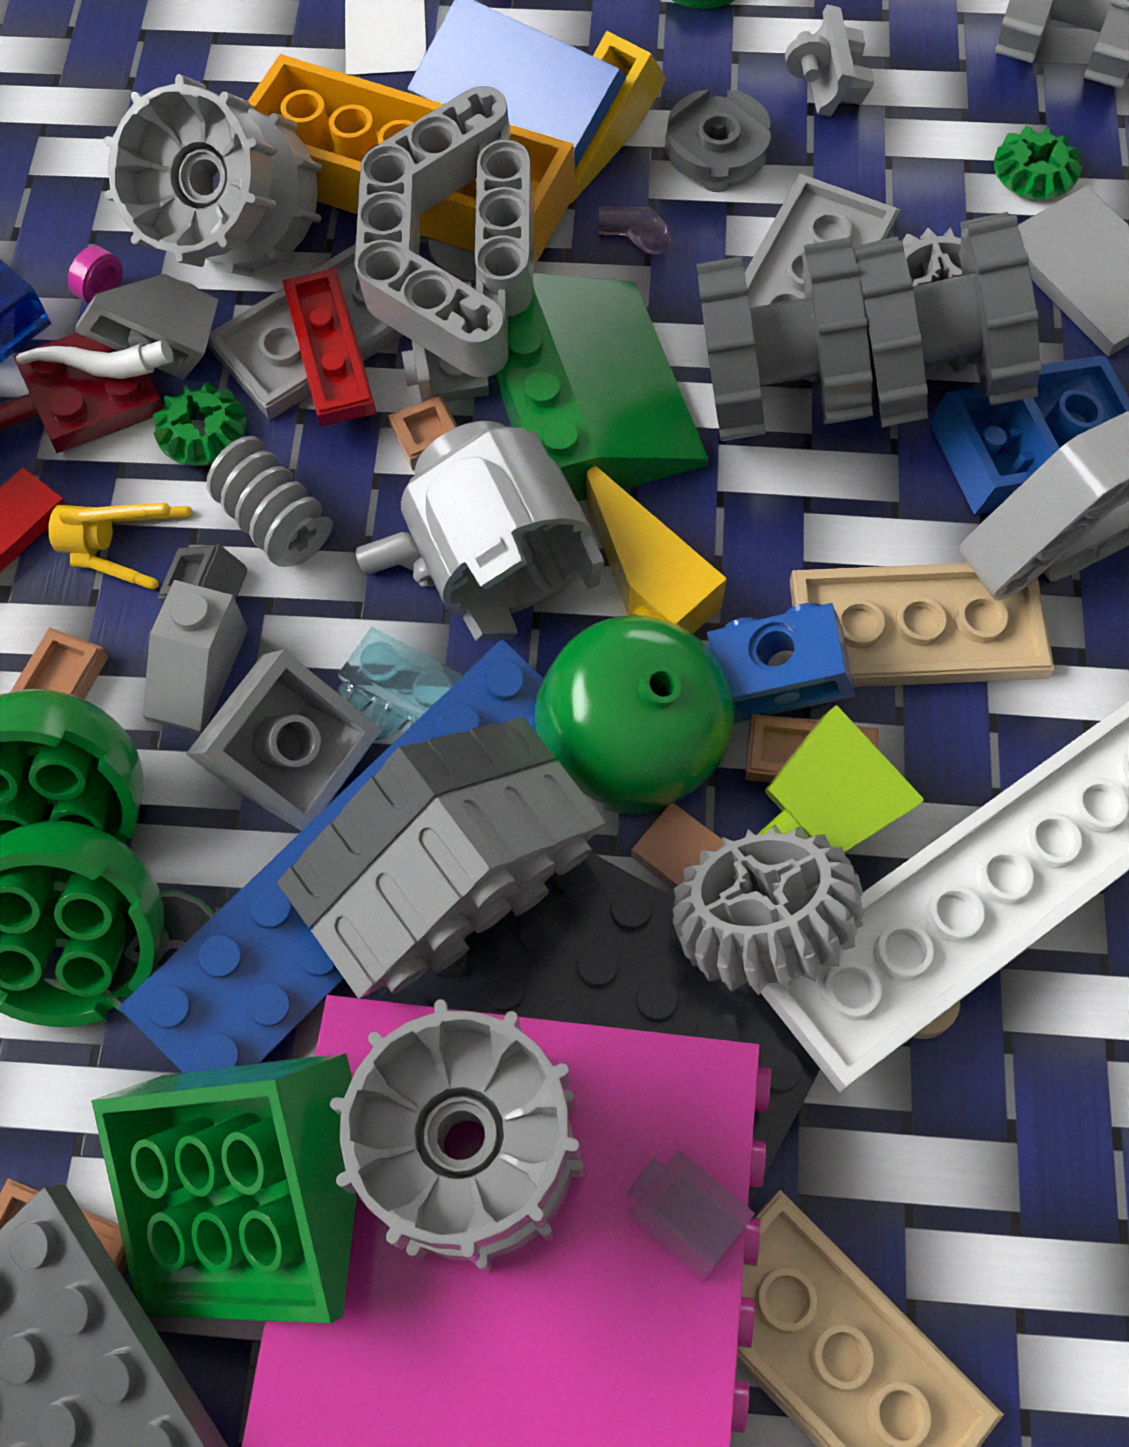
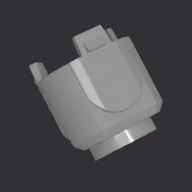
[401,421,604,641]

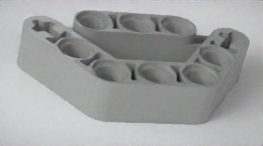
[355,86,534,377]
[959,411,1129,601]

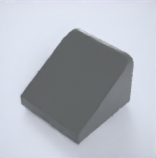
[157,544,247,603]

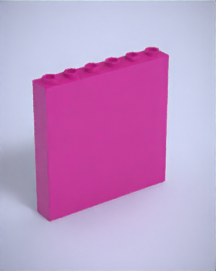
[242,995,771,1447]

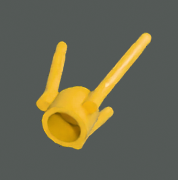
[49,503,193,590]

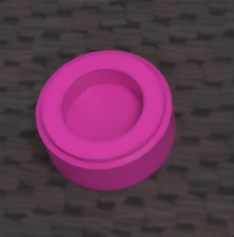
[68,245,123,304]

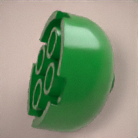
[535,615,734,814]
[0,689,144,843]
[0,821,164,1027]

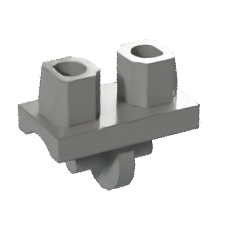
[785,4,874,117]

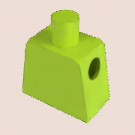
[757,705,924,852]

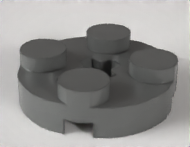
[665,89,771,192]

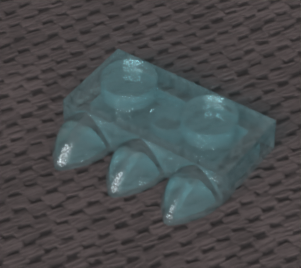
[337,626,463,741]

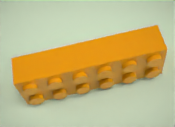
[248,54,576,266]

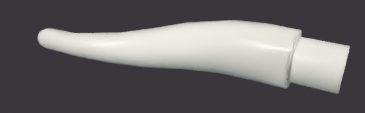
[16,340,173,379]

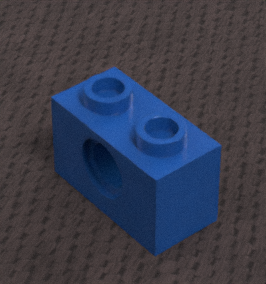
[707,602,856,723]

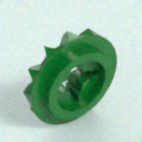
[994,125,1083,200]
[153,381,246,466]

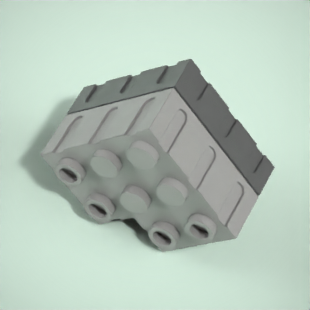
[277,716,606,999]

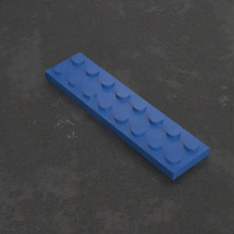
[118,639,544,1073]

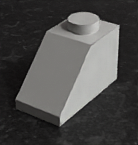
[75,274,219,380]
[143,580,248,735]

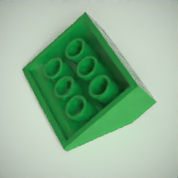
[473,273,709,501]
[91,1053,357,1324]

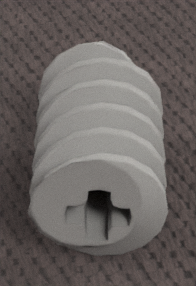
[207,436,334,567]

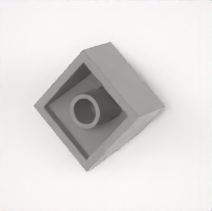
[186,649,382,831]

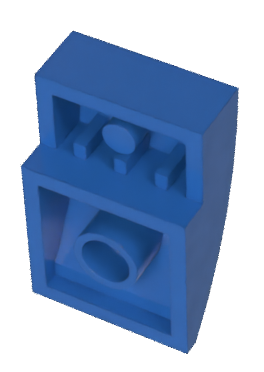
[928,355,1129,515]

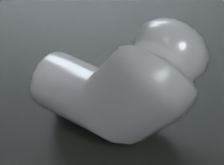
[356,532,435,587]

